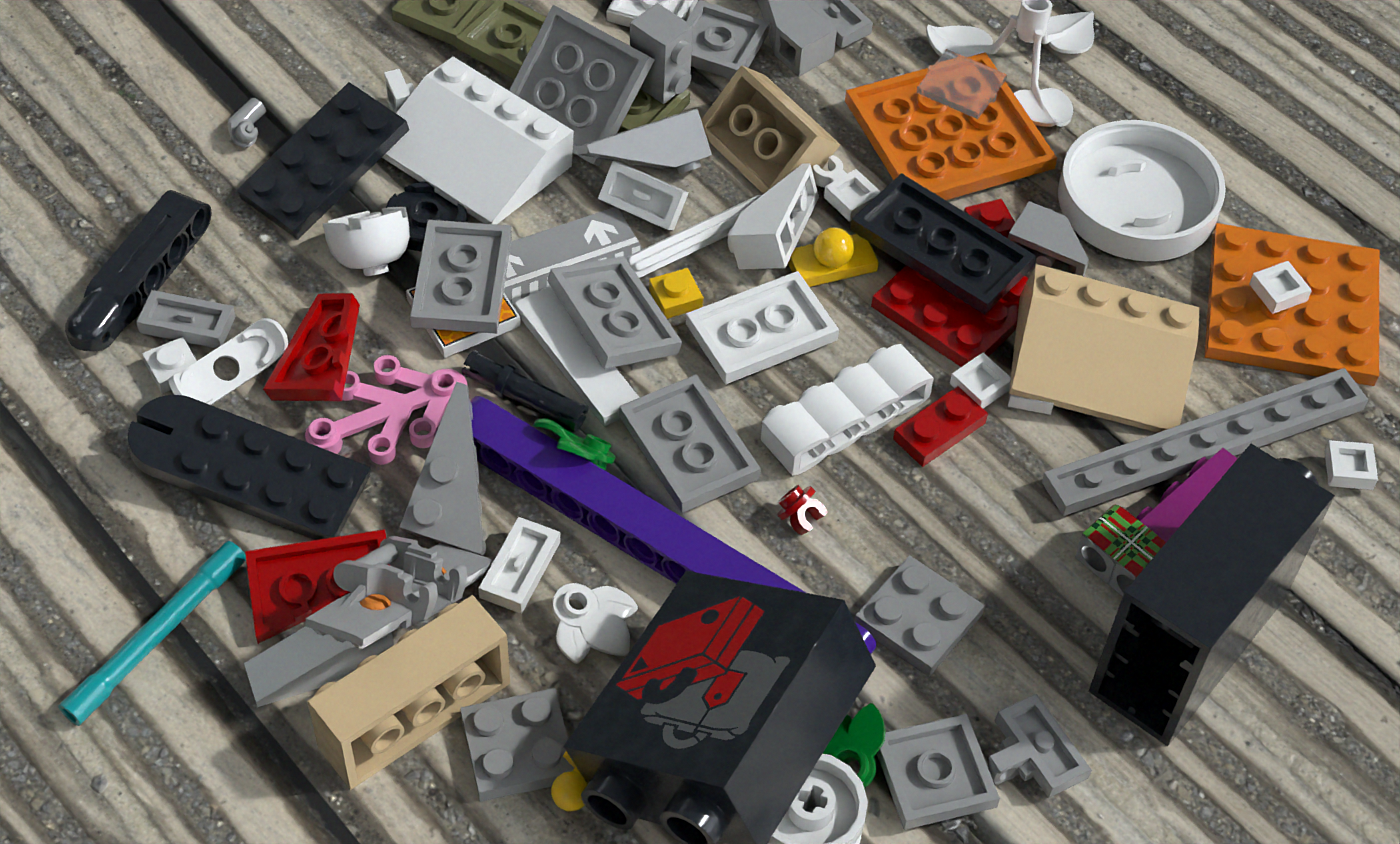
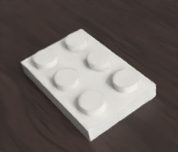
[686,271,839,385]

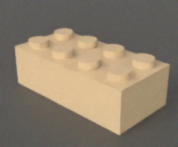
[308,595,510,790]

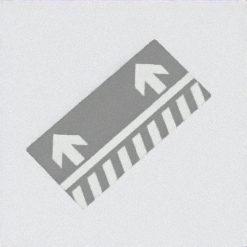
[504,207,643,305]

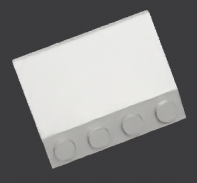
[382,57,574,225]

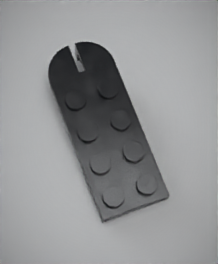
[128,395,371,540]

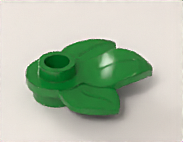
[533,418,616,470]
[823,703,886,789]

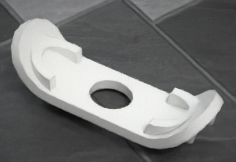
[169,318,288,405]

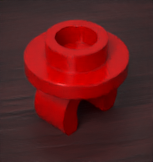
[777,485,827,535]

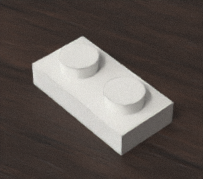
[598,161,689,230]
[479,517,561,614]

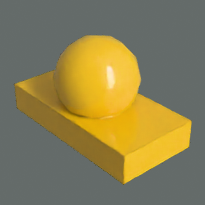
[788,227,879,287]

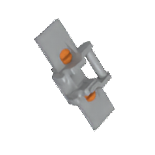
[305,536,493,649]

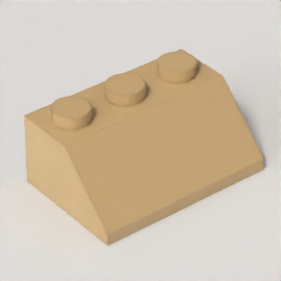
[701,65,841,194]

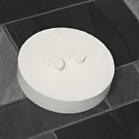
[1058,120,1226,261]

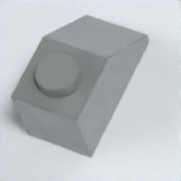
[1008,201,1089,277]

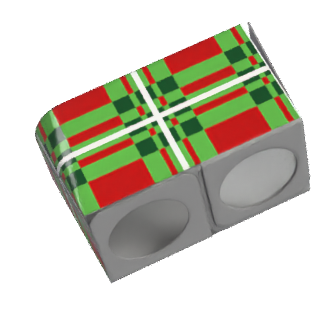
[1075,504,1166,596]

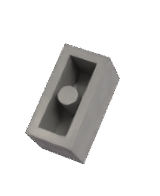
[630,3,693,104]

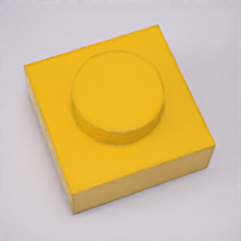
[649,268,704,319]

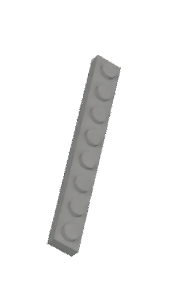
[1042,368,1369,516]

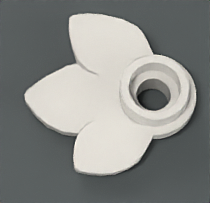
[552,583,638,664]

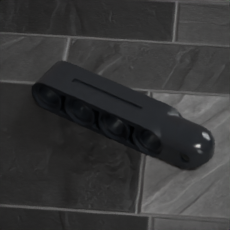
[65,190,212,352]

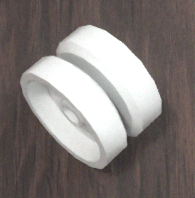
[767,754,868,844]

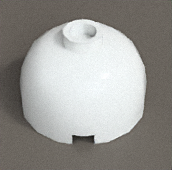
[323,207,410,276]

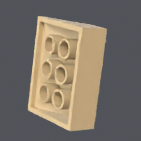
[1009,264,1200,433]

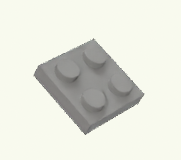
[686,0,770,79]
[854,555,985,677]
[460,688,574,802]
[877,714,1000,830]

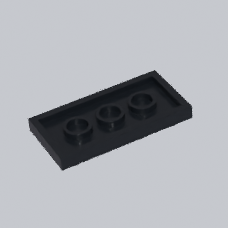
[237,82,410,240]
[850,173,1036,315]

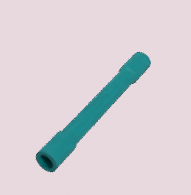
[58,541,246,726]

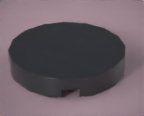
[386,182,467,252]

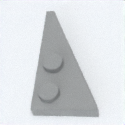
[399,382,486,557]

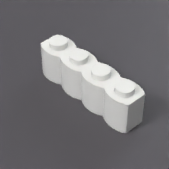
[761,344,934,476]

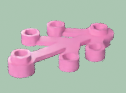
[305,355,467,465]

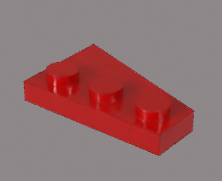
[263,293,360,401]
[245,529,391,644]

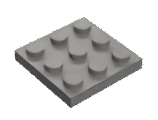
[509,5,655,166]

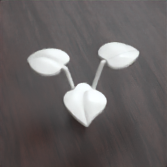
[926,0,1094,127]

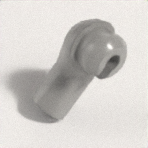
[227,98,266,147]

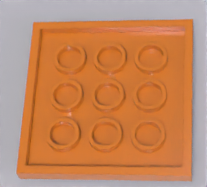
[845,52,1057,200]
[1204,223,1380,386]

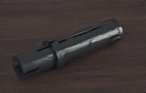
[462,350,589,431]

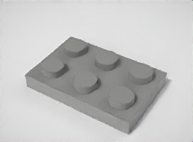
[410,220,512,334]
[547,256,682,369]
[619,374,761,513]

